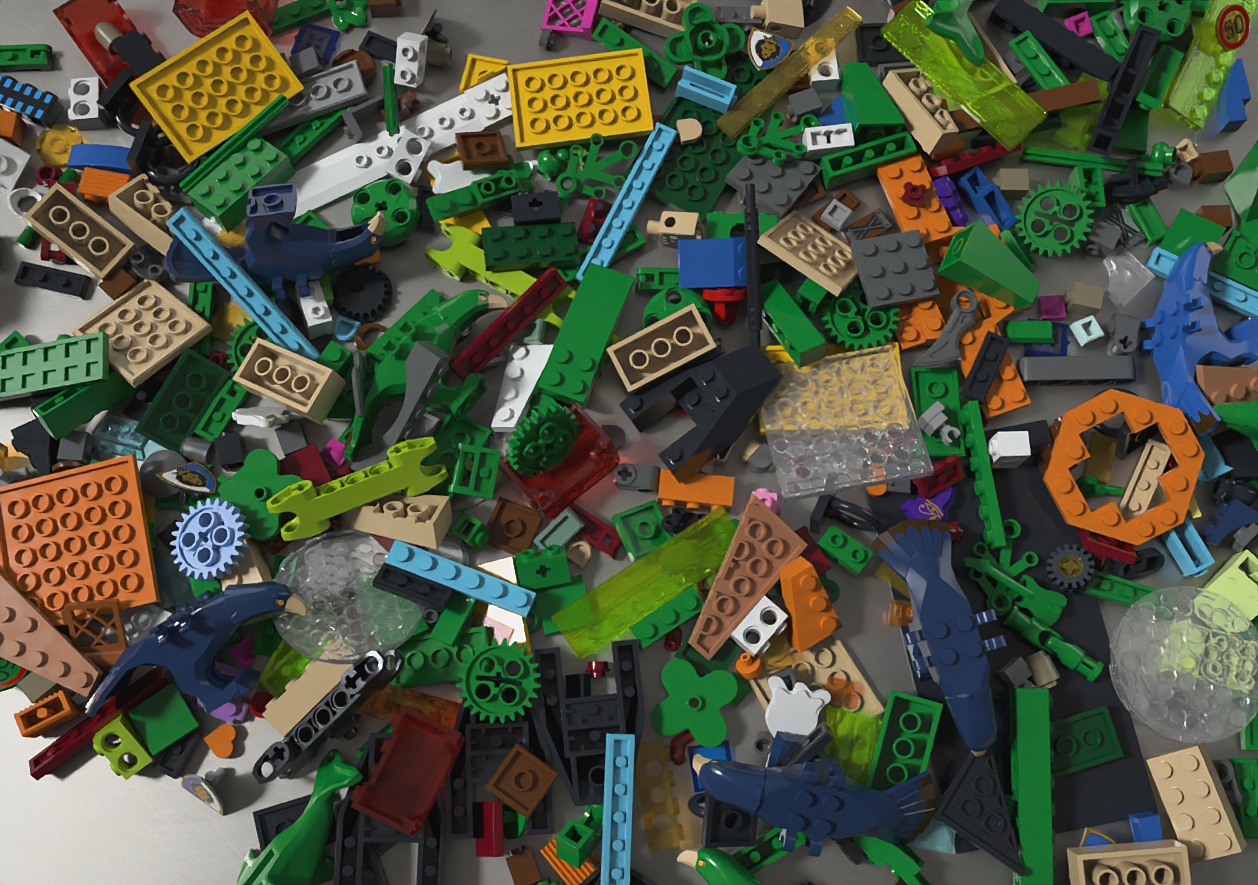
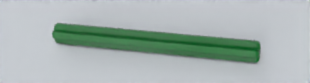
[179,94,290,193]
[1022,146,1163,178]

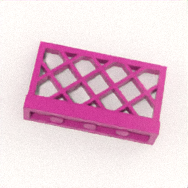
[541,0,602,41]

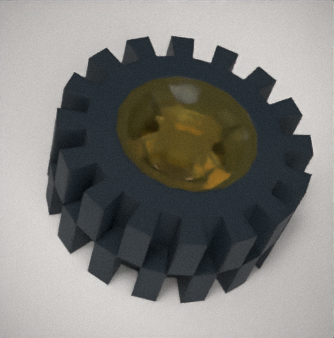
[1047,544,1095,594]

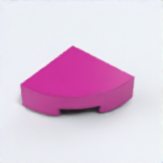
[230,634,257,668]

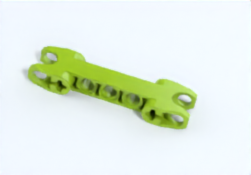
[423,222,576,332]
[267,437,449,541]

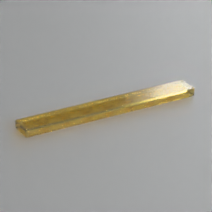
[716,5,863,139]

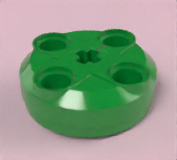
[1123,0,1192,46]
[351,178,420,247]
[643,286,712,333]

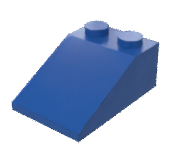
[678,237,747,288]

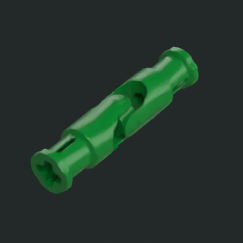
[1002,605,1104,682]

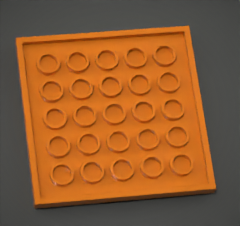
[0,454,161,628]

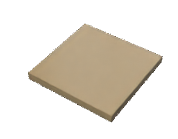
[757,210,859,297]
[72,279,213,388]
[746,632,885,749]

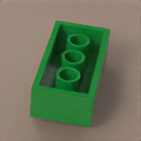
[187,134,295,233]
[865,689,943,791]

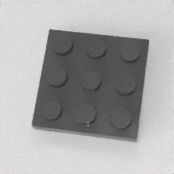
[725,131,822,220]
[850,229,940,310]

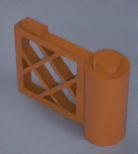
[61,598,129,674]

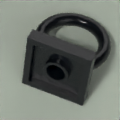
[96,67,163,137]
[126,120,200,185]
[1092,388,1159,460]
[810,473,881,535]
[688,792,758,848]

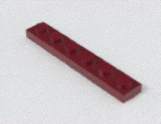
[449,267,568,382]
[28,667,170,781]

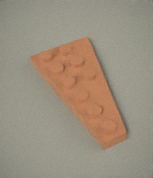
[1196,365,1258,436]
[688,494,808,661]
[0,573,103,697]

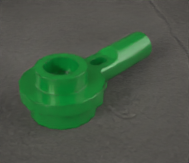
[1075,475,1124,499]

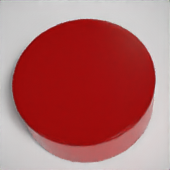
[250,692,275,719]

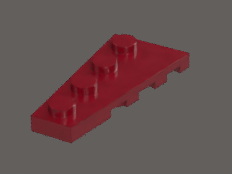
[927,139,1022,178]

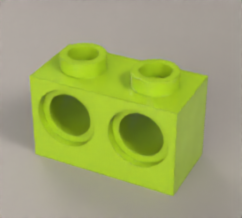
[93,714,154,780]

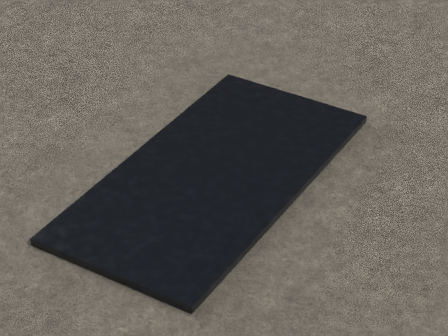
[857,419,1159,854]

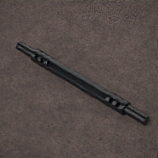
[744,184,763,350]

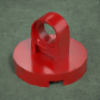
[703,286,747,325]

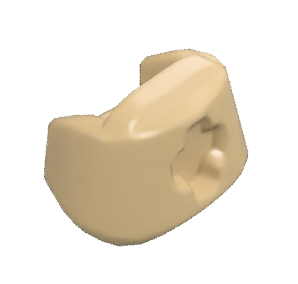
[1176,138,1199,163]

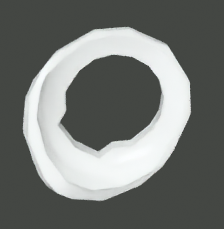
[7,188,42,218]

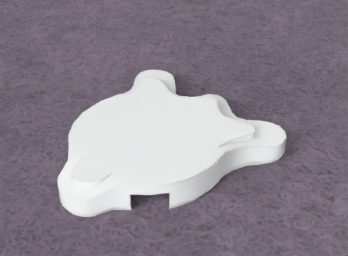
[427,160,493,195]
[232,406,304,428]
[765,675,831,738]

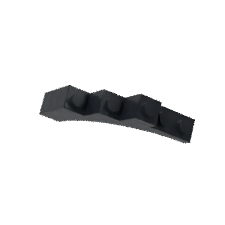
[1086,23,1162,157]
[10,389,65,477]

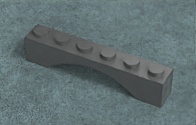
[350,340,452,472]

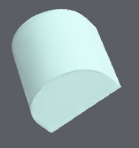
[1070,315,1105,348]

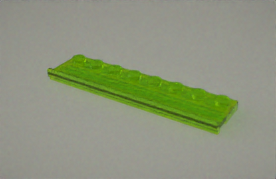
[880,0,1047,152]
[1162,0,1258,132]
[551,505,737,660]

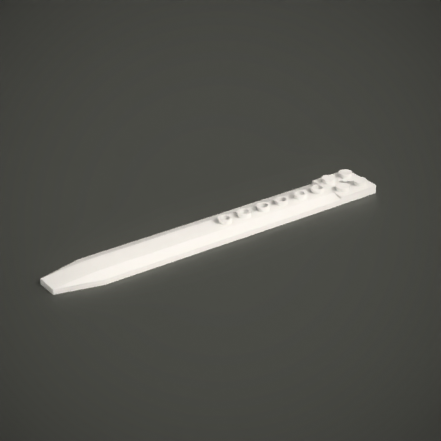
[199,73,513,248]

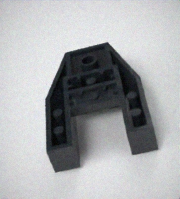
[619,343,784,484]
[534,639,646,807]
[445,674,555,840]
[333,733,446,885]

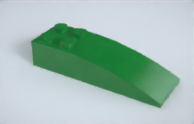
[537,263,635,410]

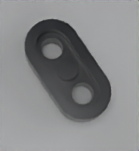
[1113,547,1165,580]

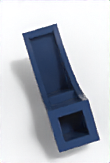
[1202,499,1258,547]

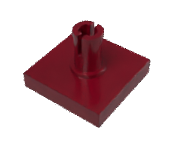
[1078,527,1137,572]

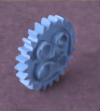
[170,498,250,581]

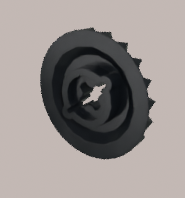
[332,264,393,323]

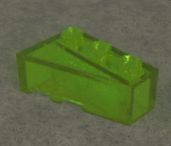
[825,704,882,787]

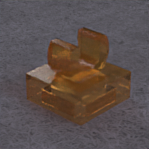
[888,599,913,628]

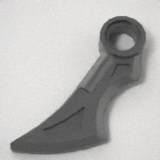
[913,289,978,367]
[352,351,371,417]

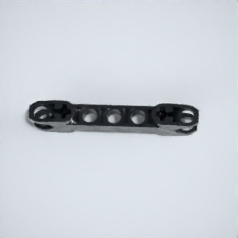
[252,649,405,784]

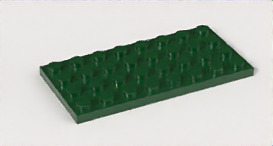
[623,51,791,225]

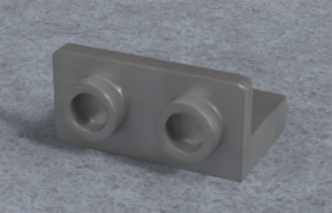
[716,6,762,37]

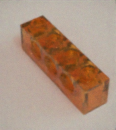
[355,684,461,738]

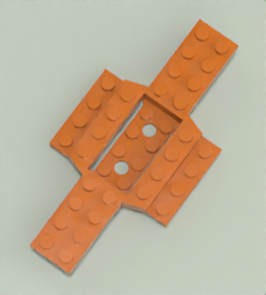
[875,153,1034,421]

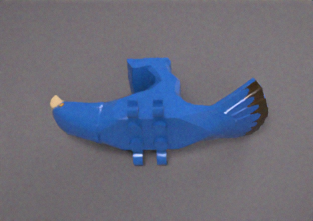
[1139,242,1258,440]

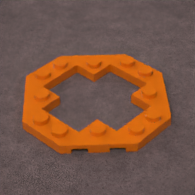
[1043,389,1205,546]

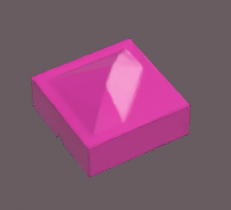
[1064,11,1094,37]
[1037,295,1066,321]
[320,437,347,469]

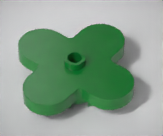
[663,3,745,80]
[215,449,304,541]
[650,659,738,748]

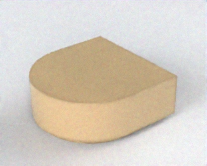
[676,118,702,145]
[739,439,762,465]
[566,540,592,570]

